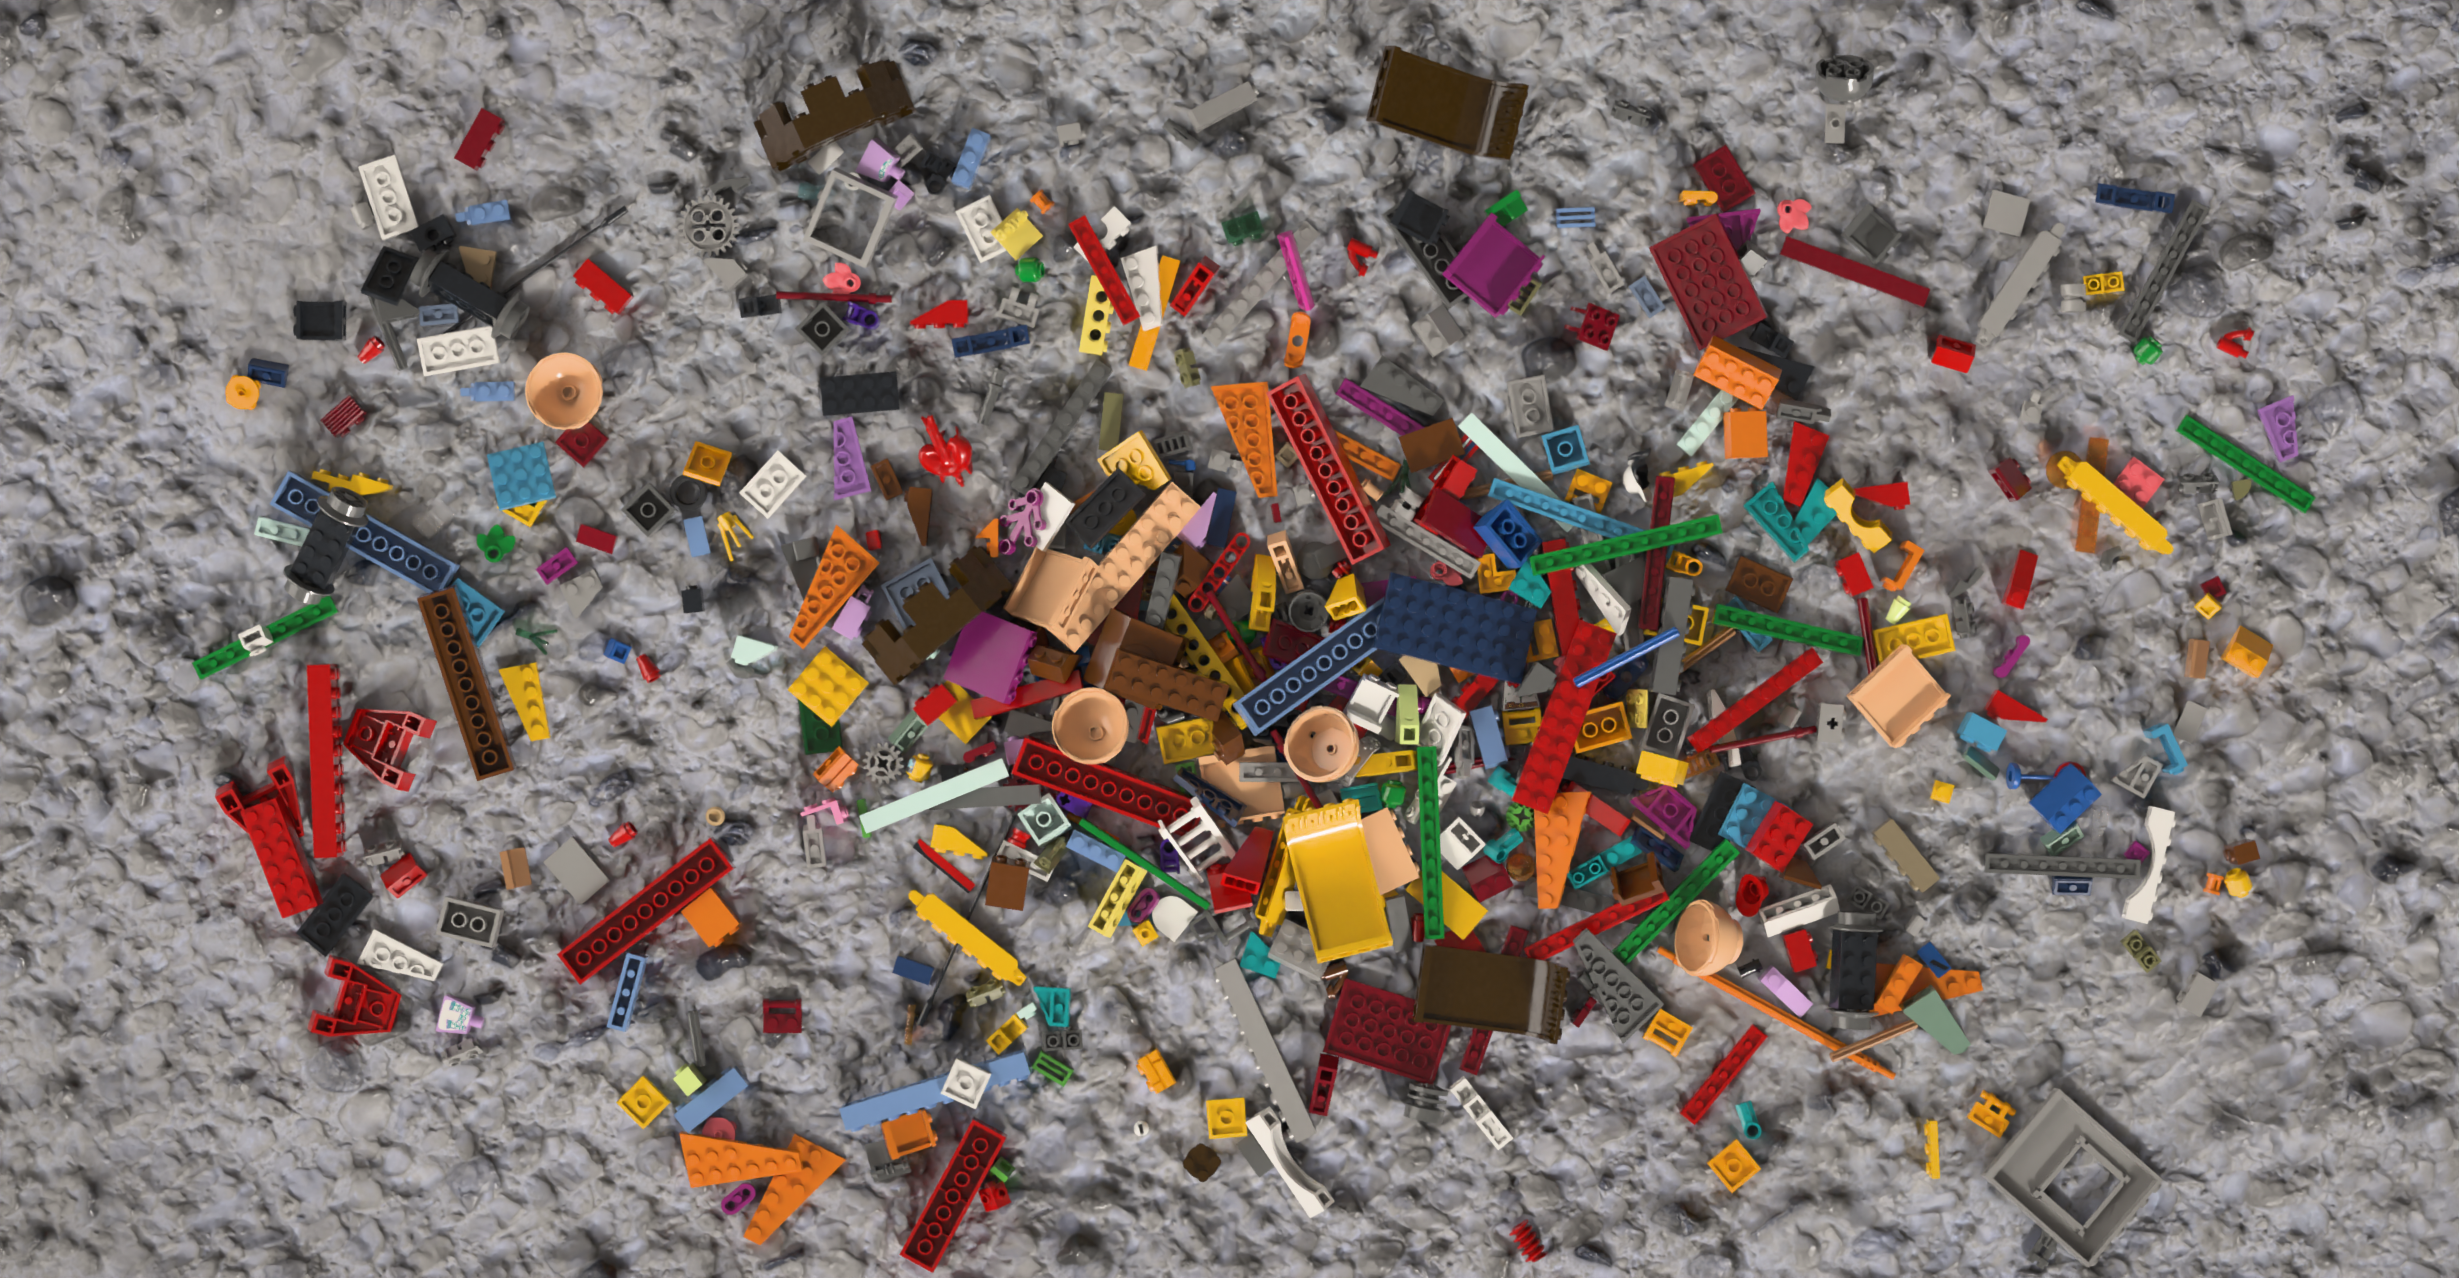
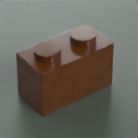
[2223,839,2260,865]

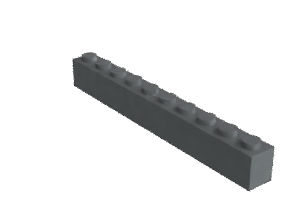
[1124,550,1183,743]

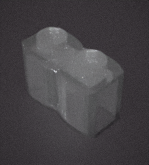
[411,497,457,541]

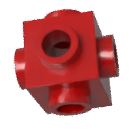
[978,1180,1011,1212]

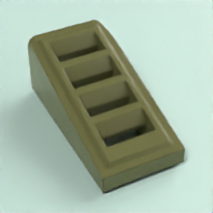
[1508,275,1542,316]

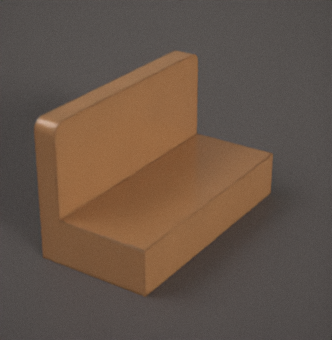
[2184,639,2210,679]
[1629,808,1666,840]
[499,847,532,890]

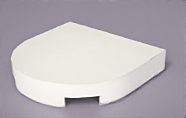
[1152,896,1198,942]

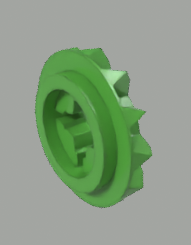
[1506,802,1535,831]

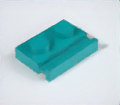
[1339,782,1383,814]

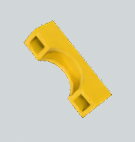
[1824,478,1893,553]

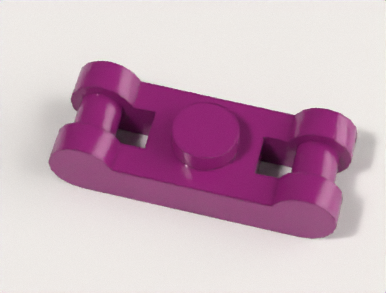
[1993,635,2030,678]

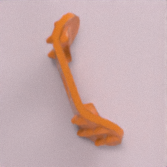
[1284,311,1311,368]

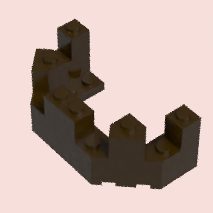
[753,59,917,173]
[862,546,1015,685]

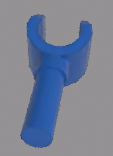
[1169,459,1196,471]

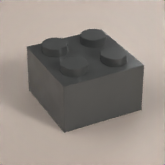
[795,302,851,357]
[621,483,678,538]

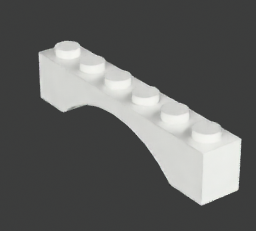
[2121,806,2176,924]
[1245,1106,1335,1218]

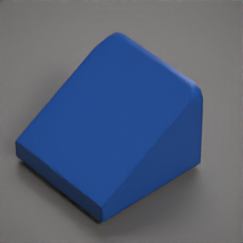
[604,638,632,664]

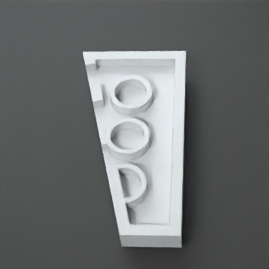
[1120,246,1163,331]
[1575,564,1632,636]
[357,929,444,981]

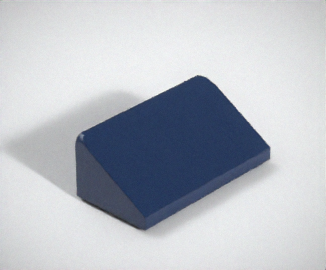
[247,358,289,388]
[2052,876,2093,896]
[892,955,935,985]

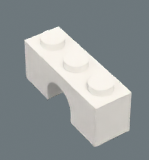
[1074,206,1131,263]

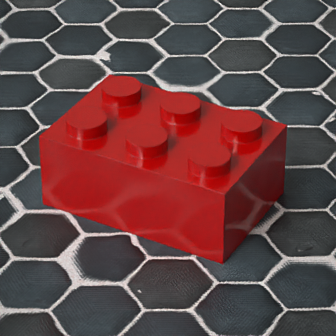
[1744,801,1813,873]

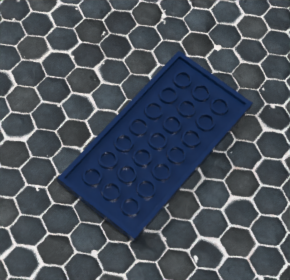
[1373,572,1537,685]

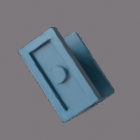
[2143,723,2188,775]

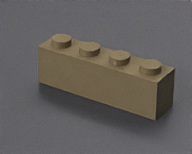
[1872,818,1940,893]

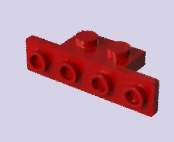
[1451,675,1499,719]

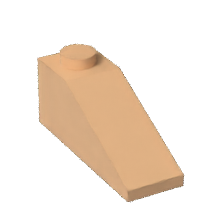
[1267,530,1304,594]

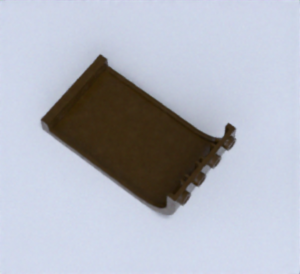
[1366,46,1529,160]
[1412,944,1570,1044]

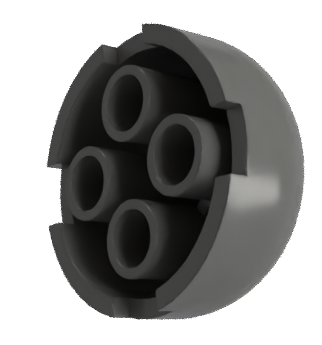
[1815,55,1874,101]

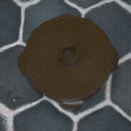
[1183,1143,1221,1182]

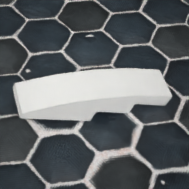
[1706,689,1741,767]
[1449,1076,1513,1150]

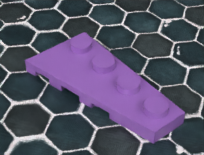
[834,417,872,500]

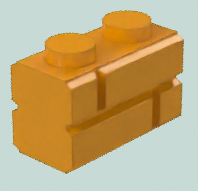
[1136,1048,1176,1094]

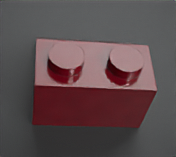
[1988,457,2032,502]
[1461,855,1514,903]

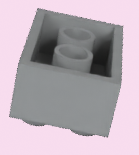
[1639,692,1695,760]
[436,895,505,948]
[1268,919,1330,982]

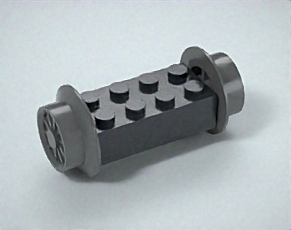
[410,248,530,340]
[283,487,369,605]
[1825,911,1883,1030]

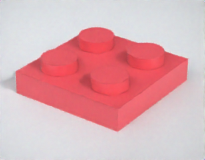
[2112,457,2165,509]

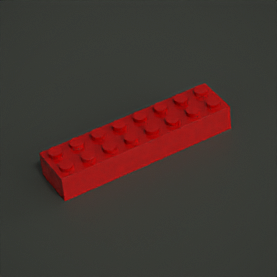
[899,1117,1008,1273]

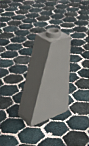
[1187,81,1259,133]

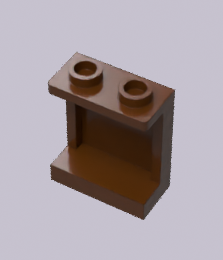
[1610,851,1665,906]
[985,855,1031,911]

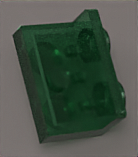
[1221,211,1265,247]

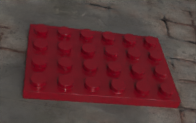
[1649,213,1768,351]
[1323,978,1451,1084]

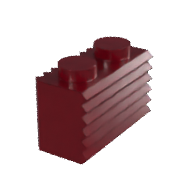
[320,395,367,438]

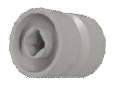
[2060,284,2086,313]
[1390,485,1426,521]

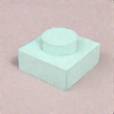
[1017,1001,1038,1020]

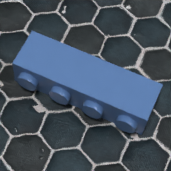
[607,951,649,1032]
[674,1066,750,1133]

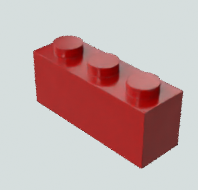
[573,258,634,314]

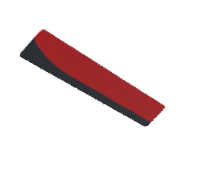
[913,839,975,893]

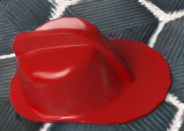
[1735,874,1769,917]

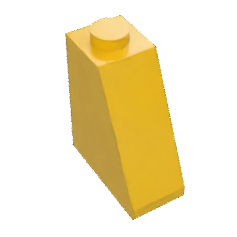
[1325,573,1367,621]

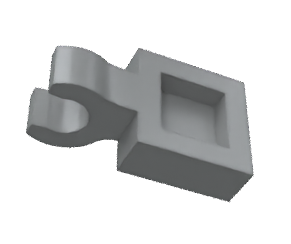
[2019,389,2043,424]
[1208,449,1243,472]

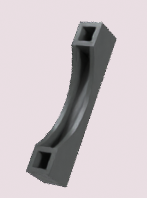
[1004,708,1118,765]

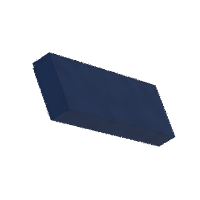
[1206,488,1237,548]
[1630,825,1684,872]

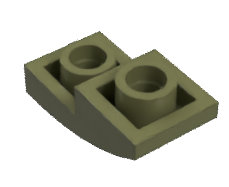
[2120,929,2161,973]

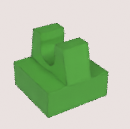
[989,1157,1016,1183]

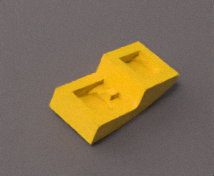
[986,1013,1029,1055]

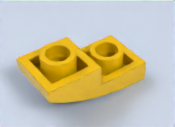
[2083,271,2125,295]

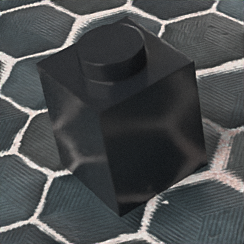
[681,585,705,614]

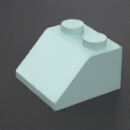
[731,635,778,665]
[1017,793,1073,849]

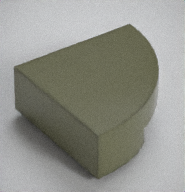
[2231,479,2251,501]

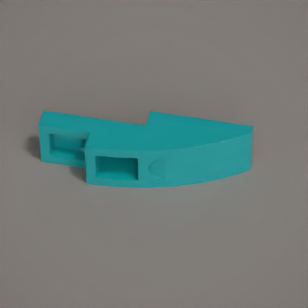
[1567,835,1643,890]

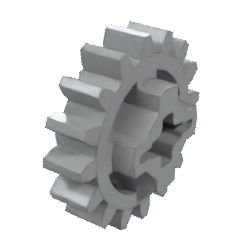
[863,743,904,784]

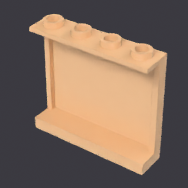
[1003,547,1099,633]
[1846,644,1951,748]
[1198,745,1285,828]
[1361,807,1421,895]

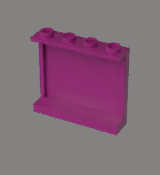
[1442,213,1545,318]
[943,612,1038,704]

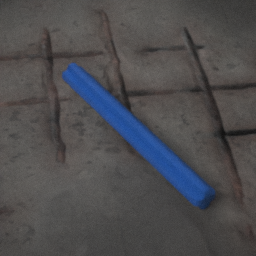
[1573,627,1680,687]

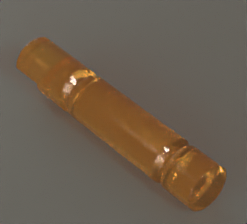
[904,1004,916,1045]

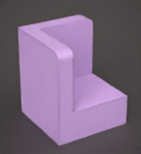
[889,180,914,211]

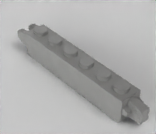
[1975,222,2065,347]

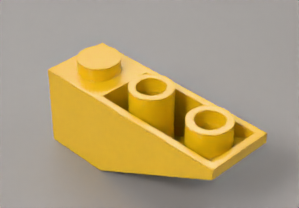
[1659,460,1713,497]
[931,824,989,859]

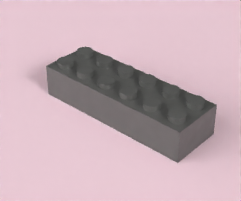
[1381,200,1468,310]
[1648,577,1696,695]

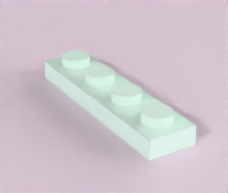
[1676,389,1739,457]

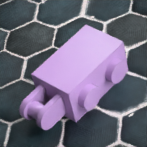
[831,584,874,640]

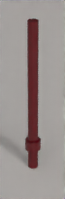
[776,291,892,304]
[1205,590,1268,684]
[1709,725,1817,753]
[1270,728,1323,809]

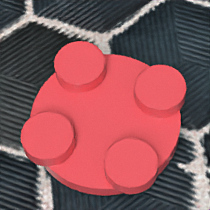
[702,1116,737,1140]

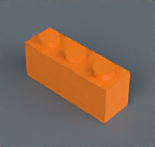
[1874,954,1923,1015]

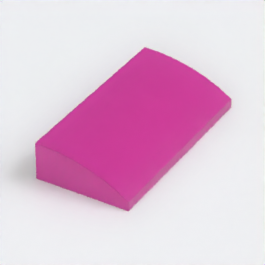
[1277,230,1315,311]

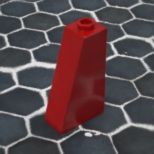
[1560,781,1631,836]
[1220,826,1274,895]

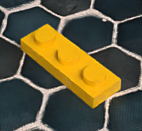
[1924,1119,1940,1179]

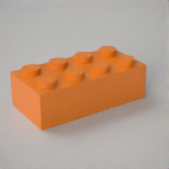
[1693,335,1782,410]

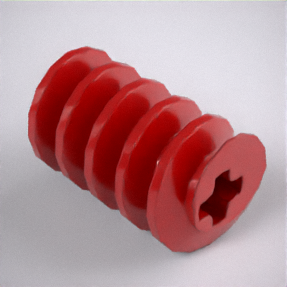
[1509,1219,1548,1262]

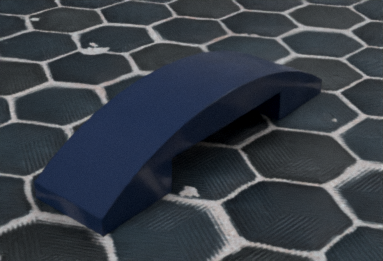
[2095,183,2175,213]
[951,324,1030,358]

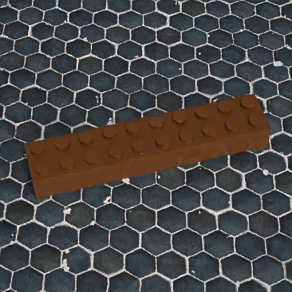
[417,584,516,781]

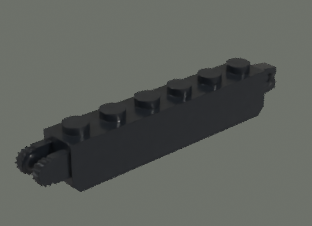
[1508,742,1649,795]

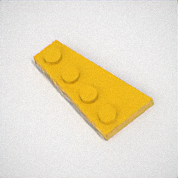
[498,662,551,741]

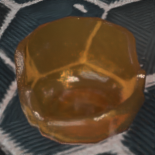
[1506,853,1535,882]

